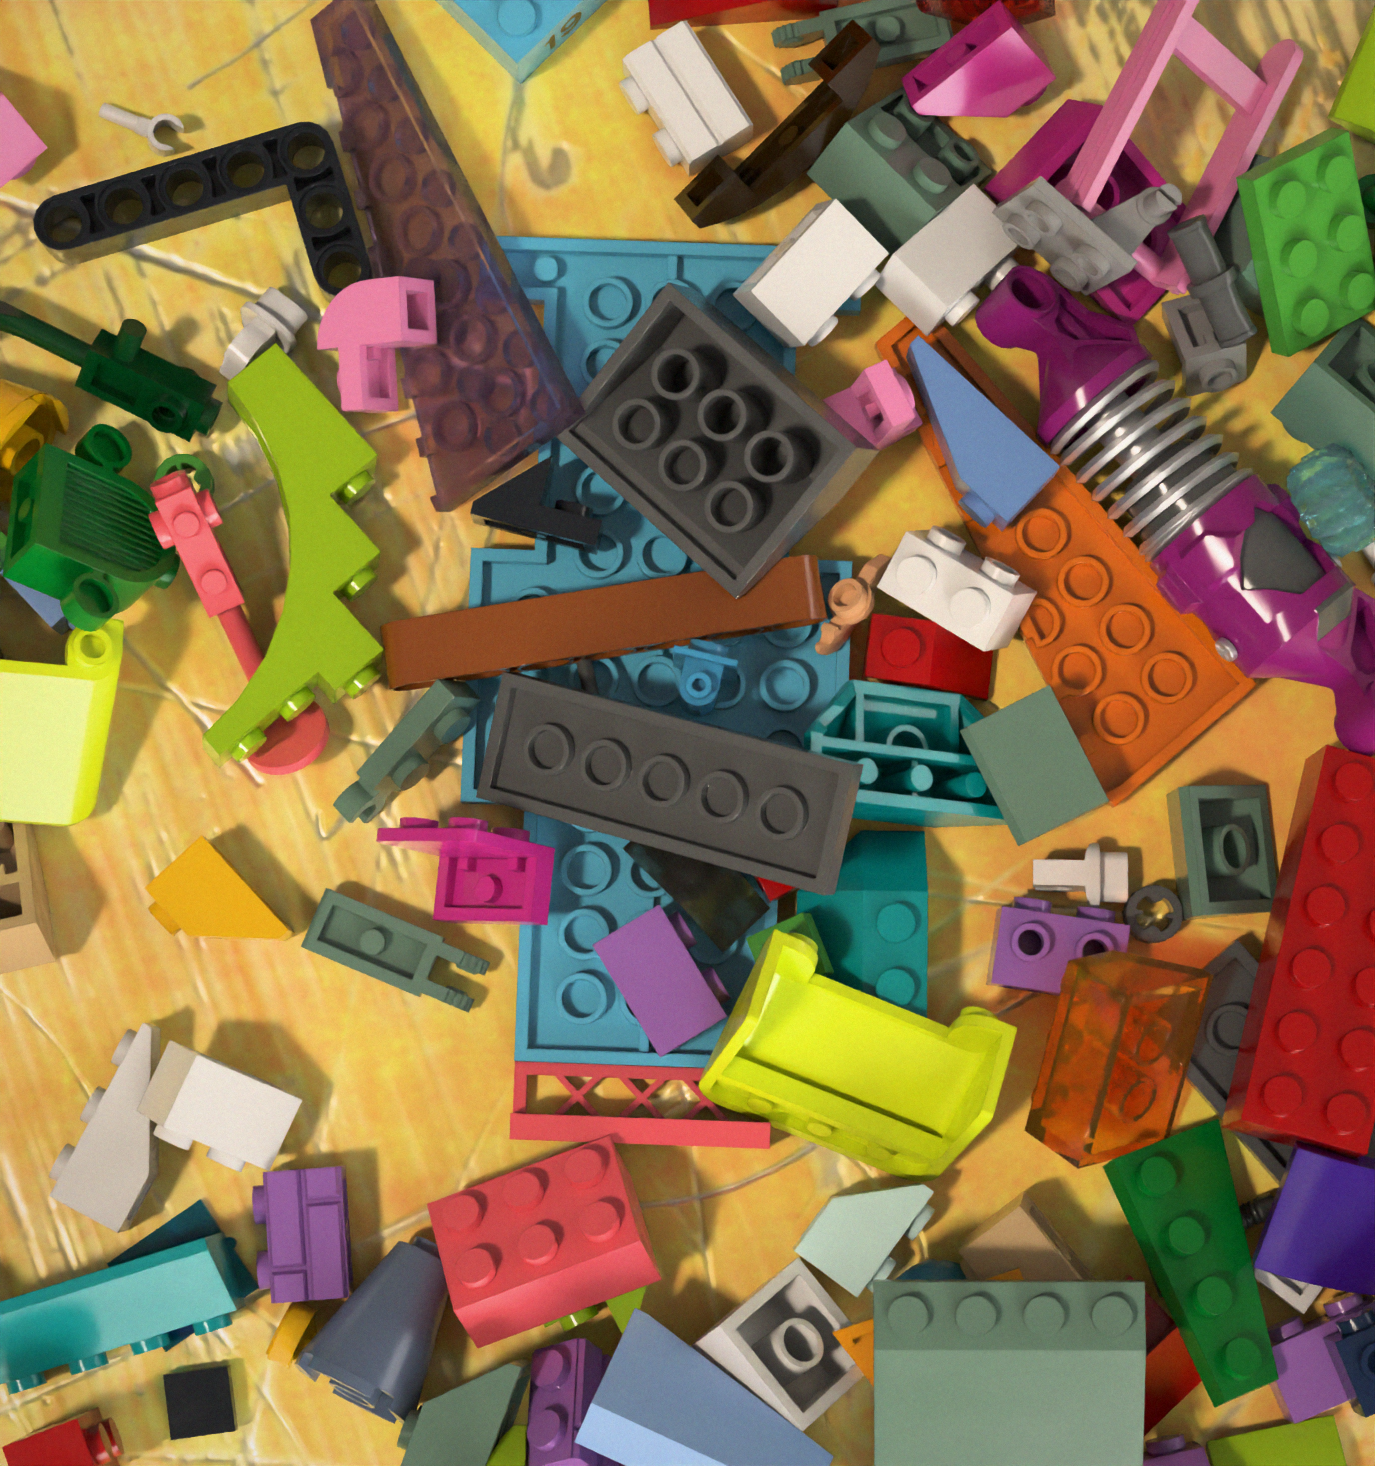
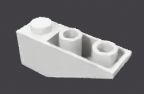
[49,1023,161,1233]

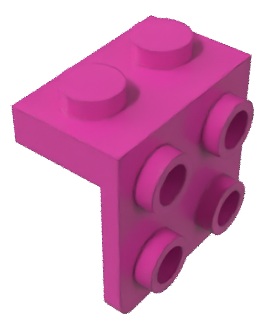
[376,817,555,925]

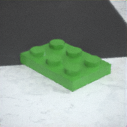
[1236,127,1375,357]

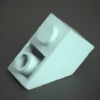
[792,1183,935,1298]

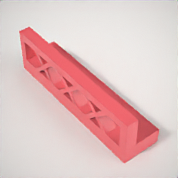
[509,1061,771,1149]

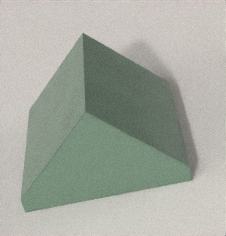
[960,685,1109,846]
[1166,785,1277,921]

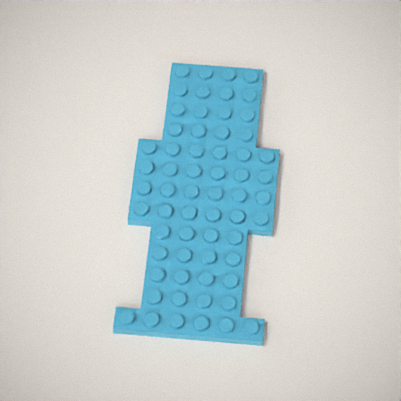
[460,235,861,1068]

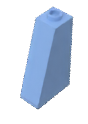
[574,1308,834,1466]

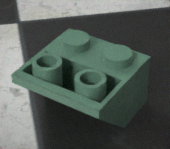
[806,86,993,257]

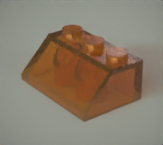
[1024,950,1214,1169]

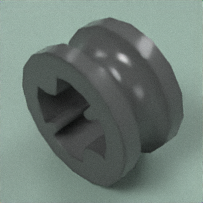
[1122,885,1183,944]

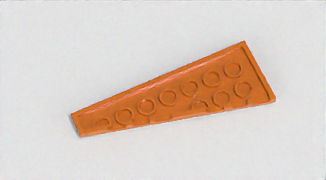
[874,316,1257,809]

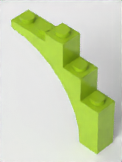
[202,343,384,768]

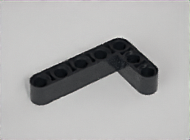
[33,121,375,303]

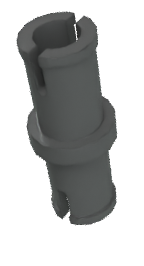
[1167,214,1258,349]

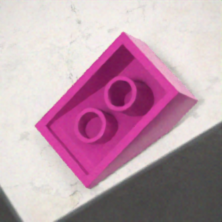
[983,99,1186,326]

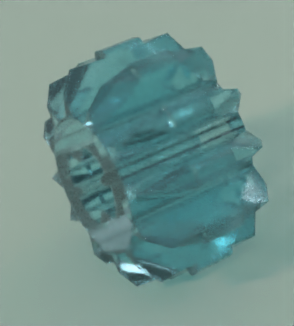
[1287,443,1375,557]

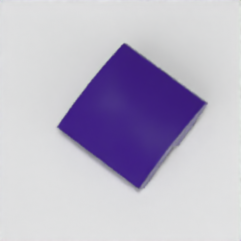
[1252,1140,1375,1295]

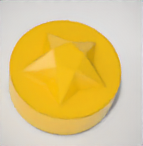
[266,1301,318,1369]

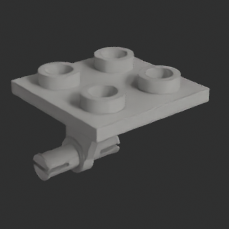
[992,176,1182,296]

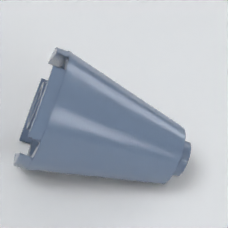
[294,1236,449,1425]

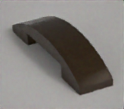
[674,19,881,228]

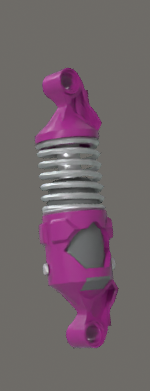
[975,265,1375,757]

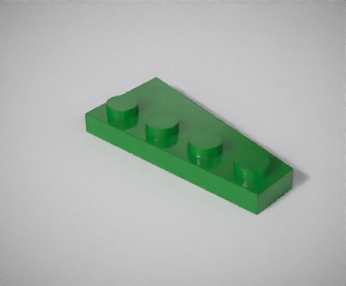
[1102,1119,1279,1408]

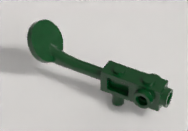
[0,300,223,442]

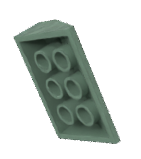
[873,1279,1146,1466]

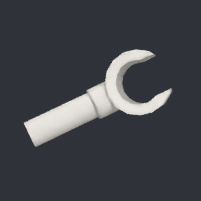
[99,103,184,157]

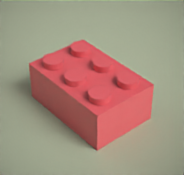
[427,1135,662,1348]

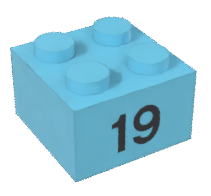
[435,0,607,84]

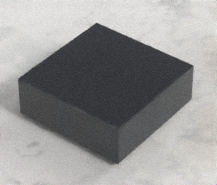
[163,1365,238,1440]

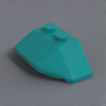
[804,679,1007,828]
[796,830,928,1018]

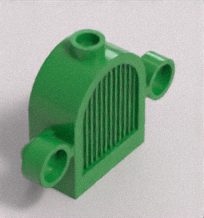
[3,424,180,632]

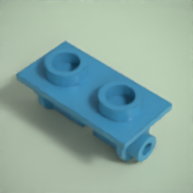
[673,639,739,717]

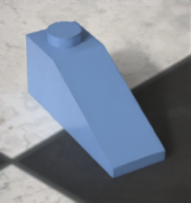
[906,335,1060,532]

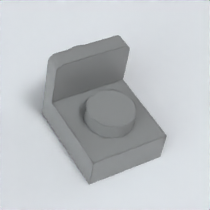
[1162,295,1247,396]

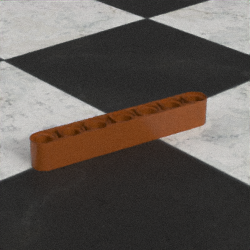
[380,555,828,691]

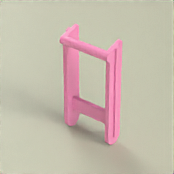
[1054,0,1303,295]

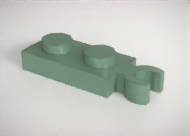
[333,679,482,823]

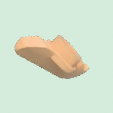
[815,554,892,656]

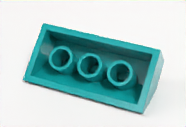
[0,1232,246,1395]

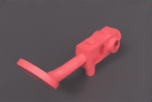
[148,470,330,775]

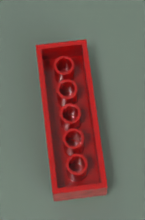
[1221,744,1375,1159]

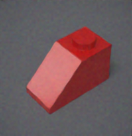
[862,613,993,701]

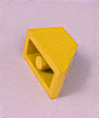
[144,835,295,941]

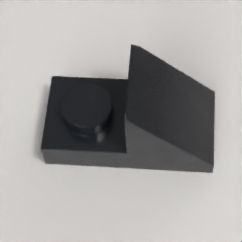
[470,456,603,555]

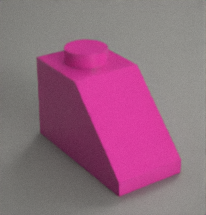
[901,0,1056,118]

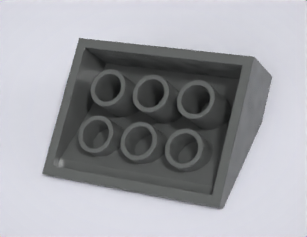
[552,282,880,599]

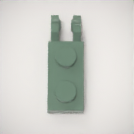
[771,0,954,86]
[301,888,490,1013]

